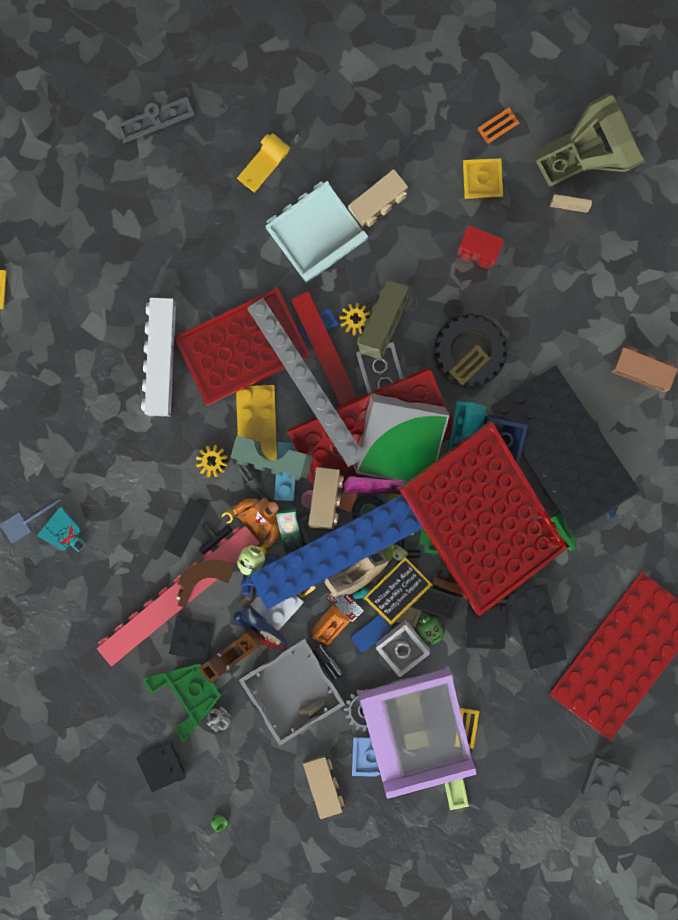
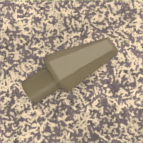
[238,587,255,608]
[298,699,326,719]

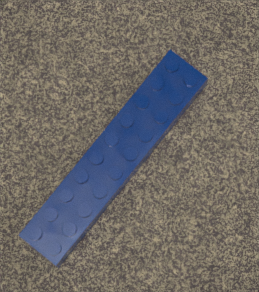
[249,495,423,610]

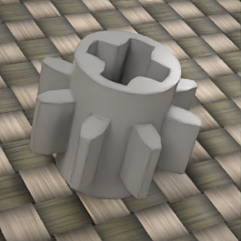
[207,707,231,732]

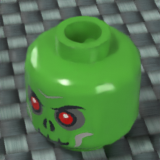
[417,615,445,645]

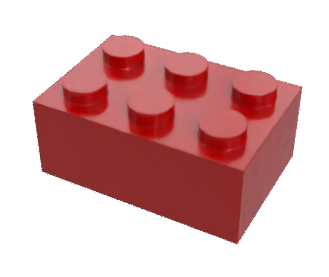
[457,225,504,269]

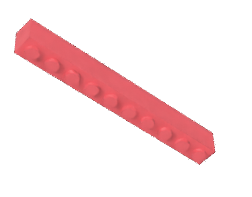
[97,525,261,666]

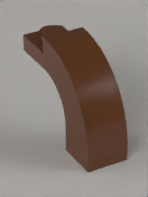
[176,559,236,608]
[199,629,263,683]

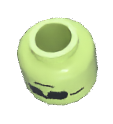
[237,545,265,575]

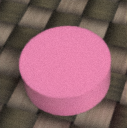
[301,490,313,509]

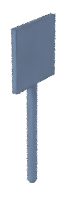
[0,499,61,544]

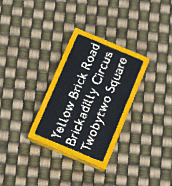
[364,557,432,625]

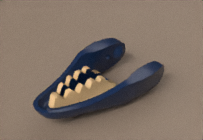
[233,609,287,647]

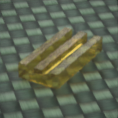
[449,345,491,386]

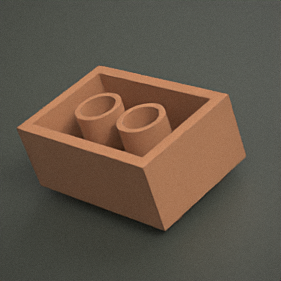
[611,346,678,392]

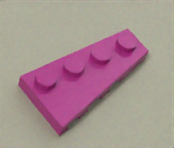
[341,477,407,495]

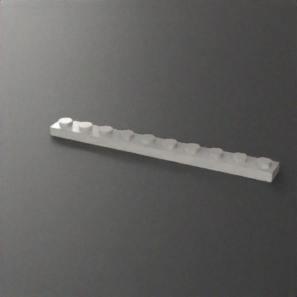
[247,298,365,467]

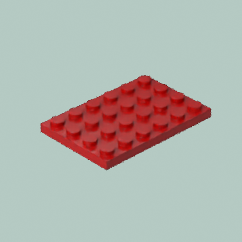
[174,288,311,406]

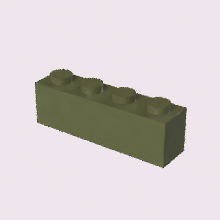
[357,280,410,360]

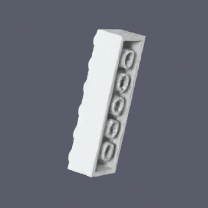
[141,298,176,417]

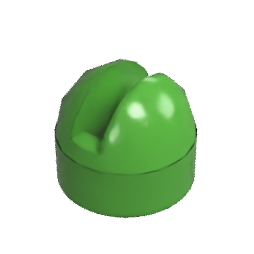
[211,815,228,832]

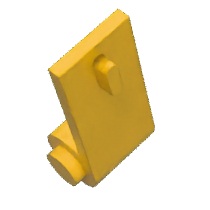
[237,133,291,193]

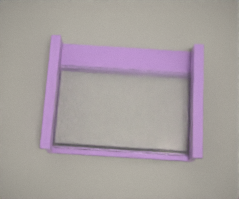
[358,666,476,799]

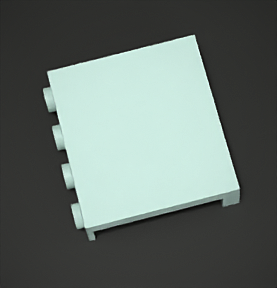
[266,181,368,283]

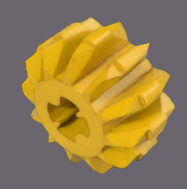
[340,303,371,336]
[196,445,228,477]

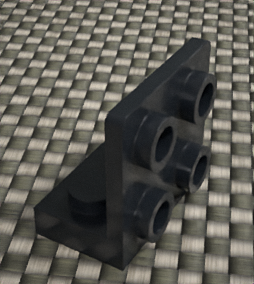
[137,742,187,792]

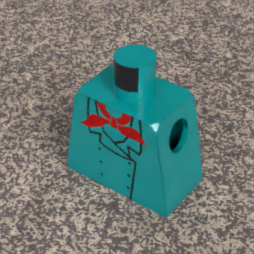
[37,507,86,552]

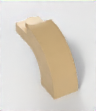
[324,550,389,597]

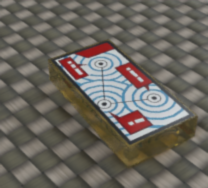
[325,592,366,624]

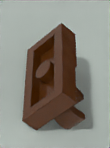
[431,569,467,599]

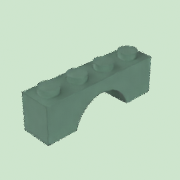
[231,436,313,481]

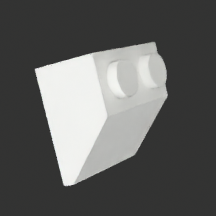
[250,595,304,631]

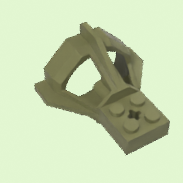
[532,93,645,187]

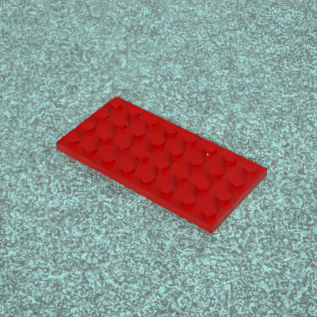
[287,367,453,488]
[549,572,678,741]

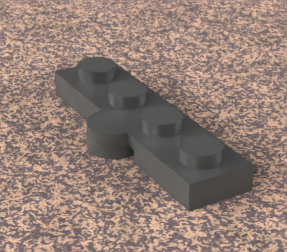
[116,97,195,143]

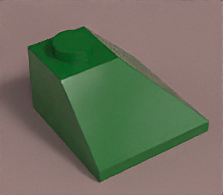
[550,511,578,551]

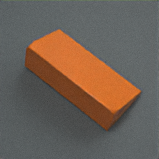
[311,605,350,646]

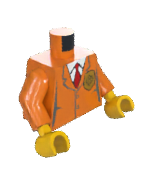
[222,498,281,556]

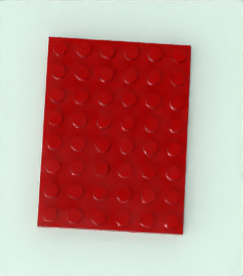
[399,422,568,616]

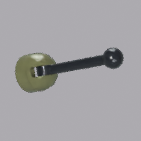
[373,544,409,585]

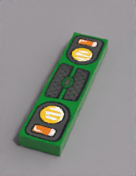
[276,508,304,555]

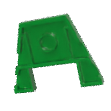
[142,663,221,742]

